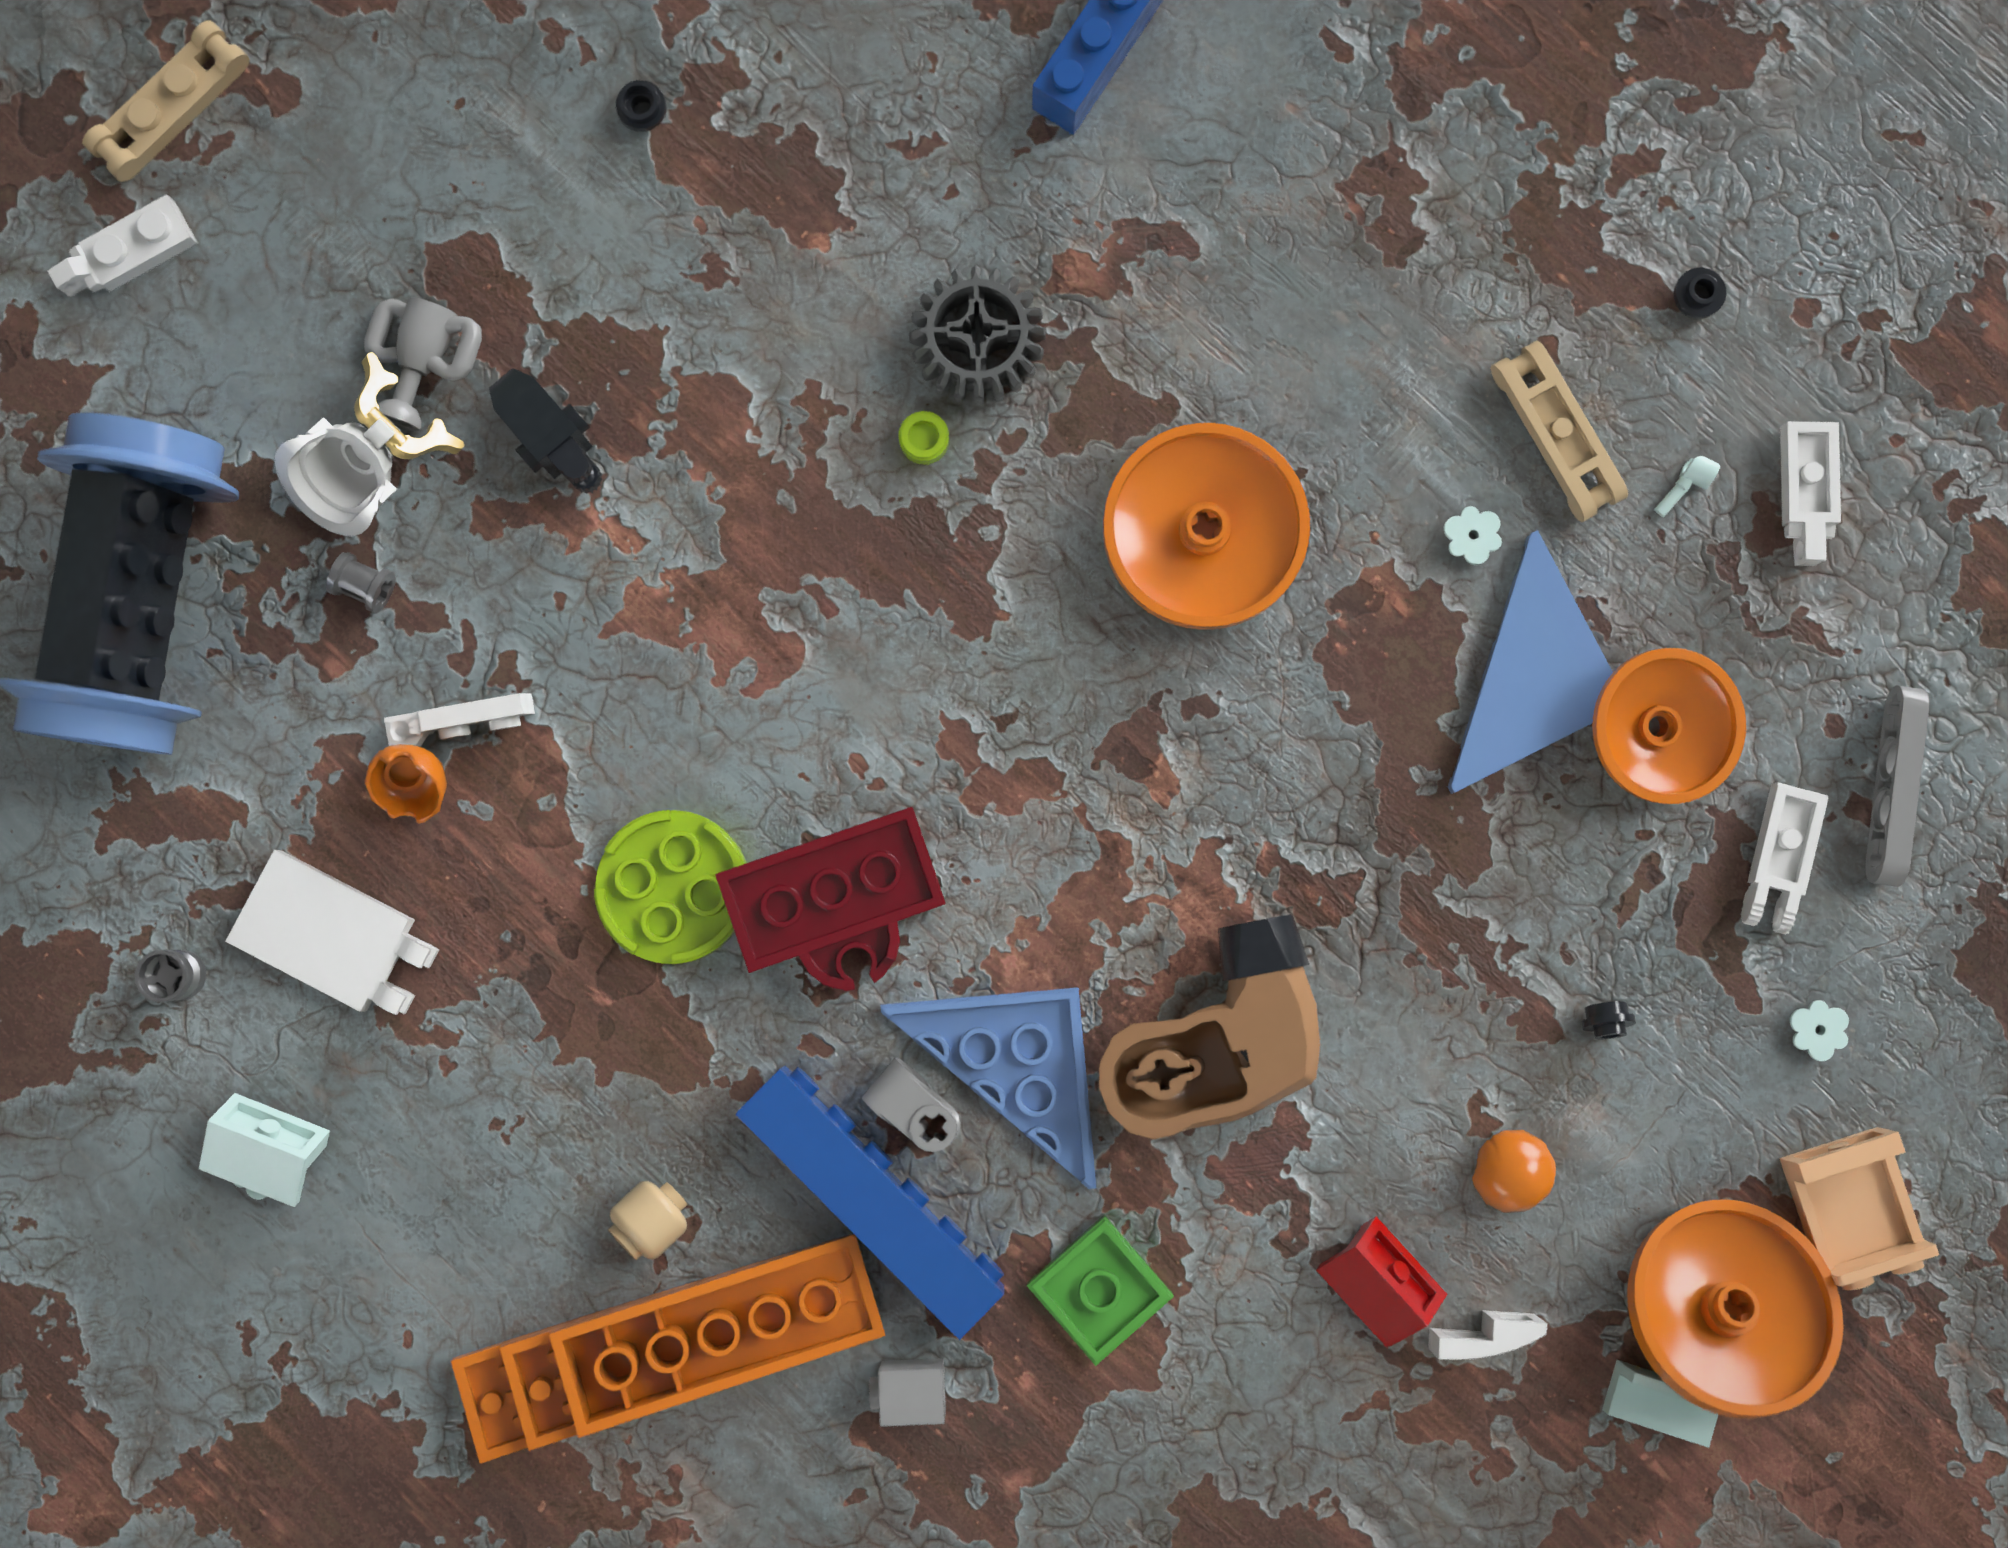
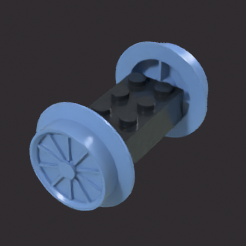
[0,413,239,755]

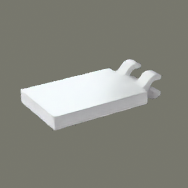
[225,850,439,1015]

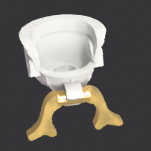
[275,353,464,536]

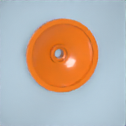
[1592,648,1746,804]

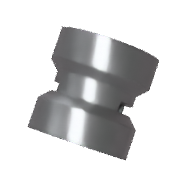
[135,950,206,1002]

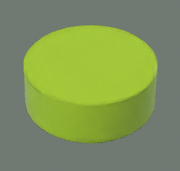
[898,411,950,465]

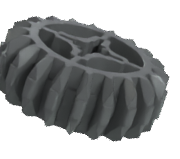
[909,265,1046,405]

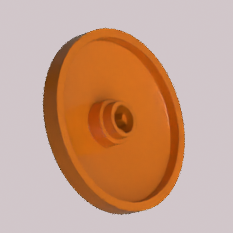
[1103,423,1310,630]
[1627,1200,1843,1419]

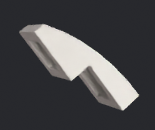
[1428,1310,1547,1360]

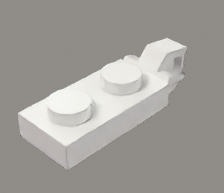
[48,194,198,297]
[1780,421,1841,566]
[384,693,535,747]

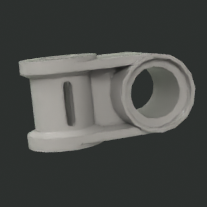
[862,1057,961,1152]

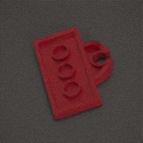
[715,806,946,991]

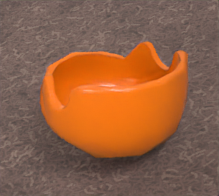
[364,744,447,824]
[1472,1130,1556,1213]

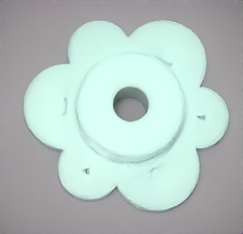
[1444,506,1502,565]
[1790,1000,1849,1061]

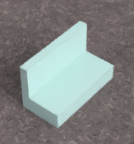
[199,1093,330,1207]
[1602,1360,1718,1448]

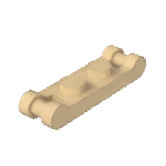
[82,20,249,182]
[1491,341,1628,522]

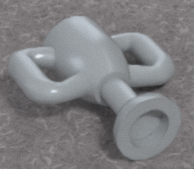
[364,297,482,431]

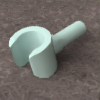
[1654,456,1720,517]

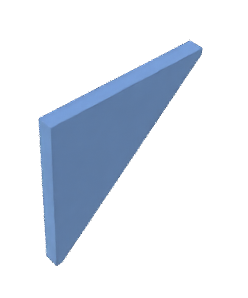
[1448,530,1613,794]
[880,987,1096,1189]

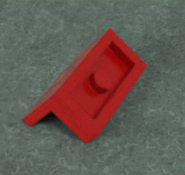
[1316,1216,1447,1348]

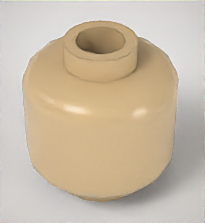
[608,1181,688,1260]

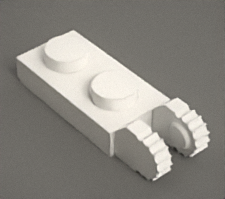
[1741,782,1828,935]

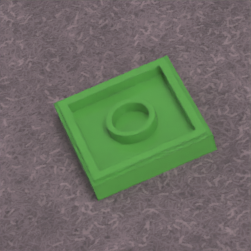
[1027,1214,1174,1366]

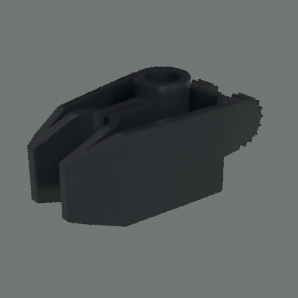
[489,368,603,494]

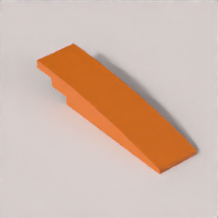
[451,1233,886,1464]

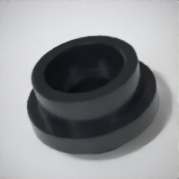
[616,80,667,132]
[1674,267,1726,319]
[1581,1001,1636,1040]

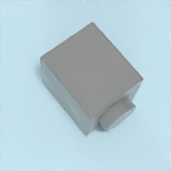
[869,1358,946,1426]

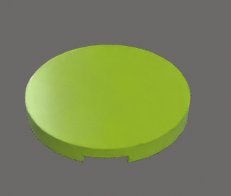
[594,810,746,964]

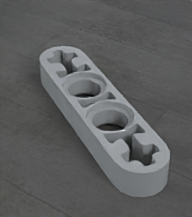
[1865,685,1929,887]

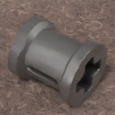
[326,552,396,614]

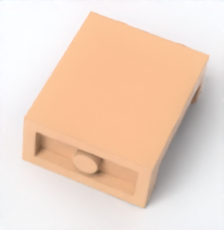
[1779,1127,1939,1290]

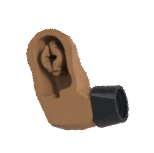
[1099,914,1320,1139]

